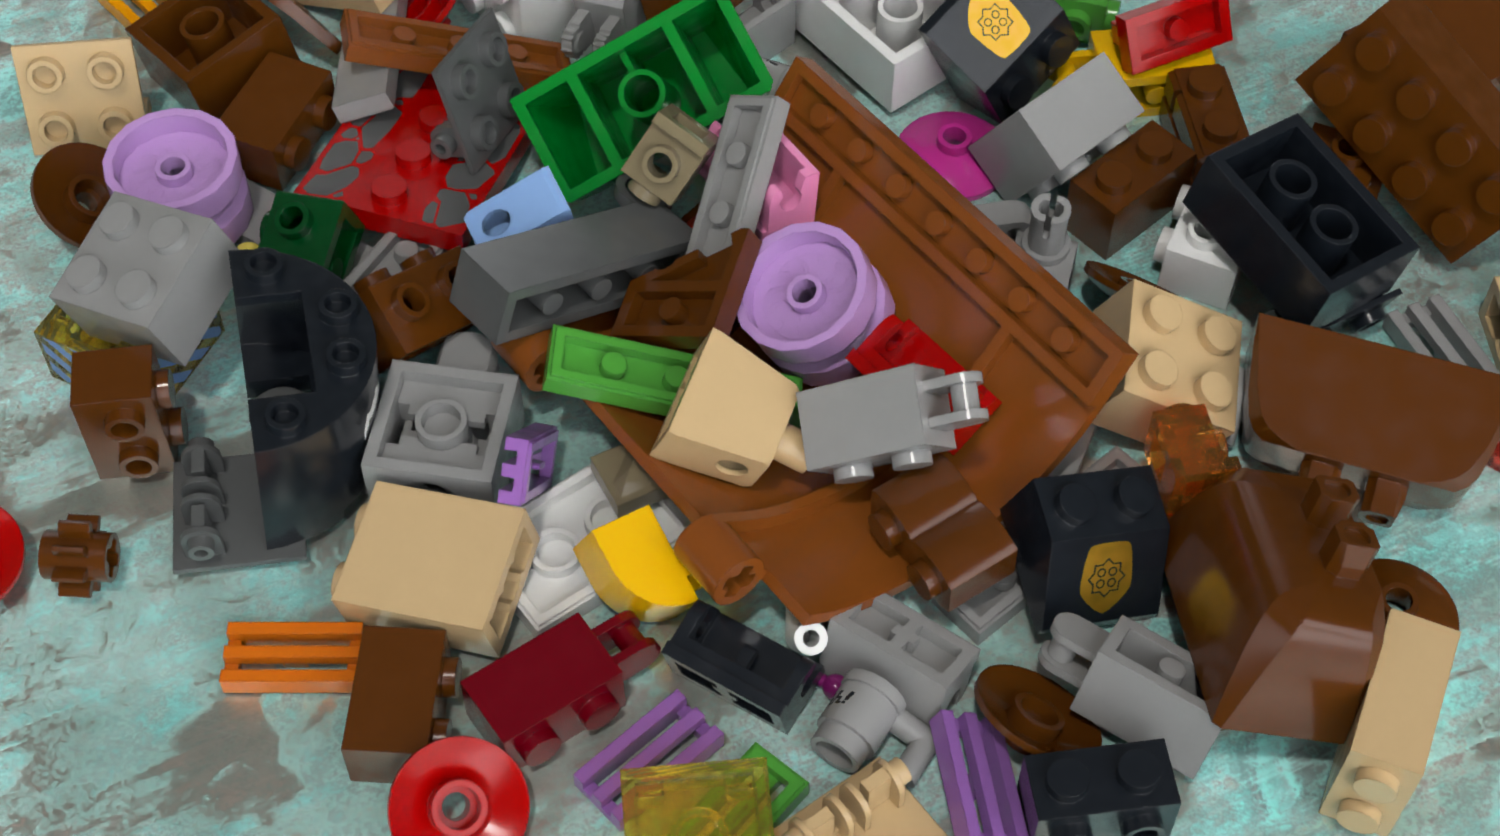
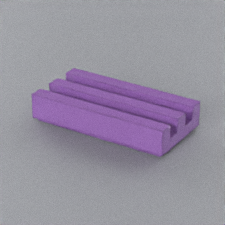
[497,422,559,506]
[573,689,724,832]
[929,709,1029,836]

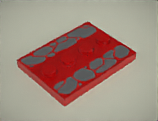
[293,69,532,250]

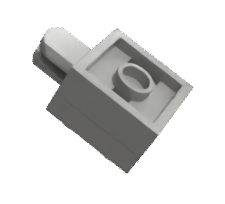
[361,332,525,504]

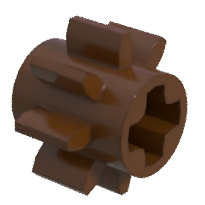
[38,514,120,598]

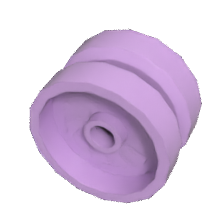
[102,108,254,243]
[737,221,895,386]

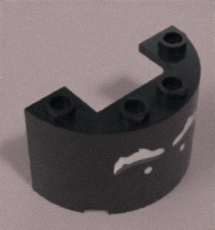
[228,247,380,550]

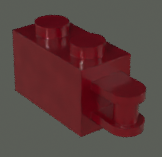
[460,610,661,769]

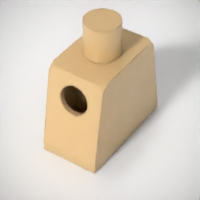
[650,327,807,486]

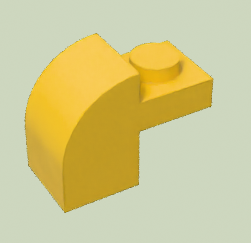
[573,504,703,622]

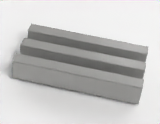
[1382,294,1500,374]

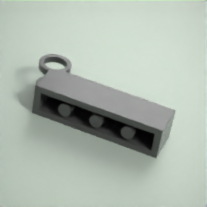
[449,173,692,345]

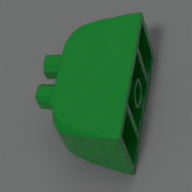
[509,0,773,203]

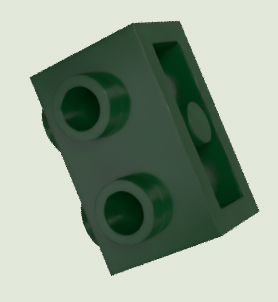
[258,190,365,280]

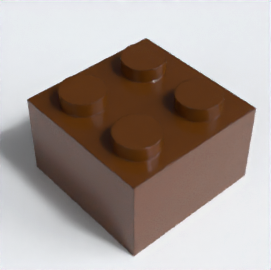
[125,0,300,119]

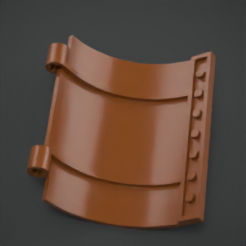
[491,56,1139,626]

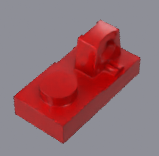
[1111,0,1233,75]

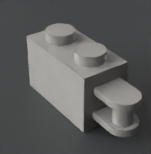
[796,363,990,484]
[1038,612,1221,780]

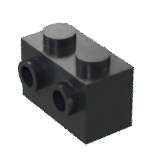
[1017,738,1181,836]

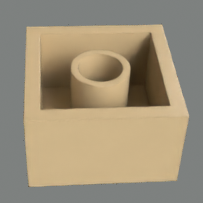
[1091,279,1242,461]

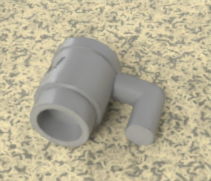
[810,668,936,788]

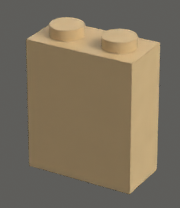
[331,481,540,658]
[1318,608,1461,836]

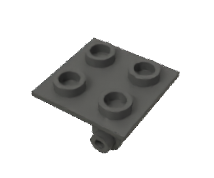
[430,8,525,175]
[173,437,307,575]

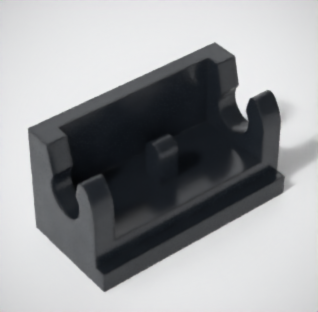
[661,599,825,735]

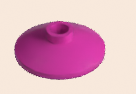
[899,111,996,202]

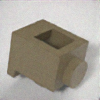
[621,103,718,206]

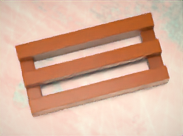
[219,622,364,693]

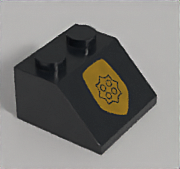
[918,0,1080,124]
[1000,465,1170,635]

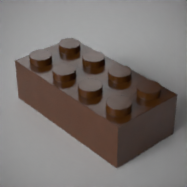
[1295,0,1500,264]

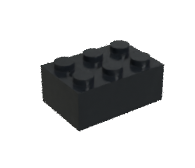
[1182,113,1420,328]

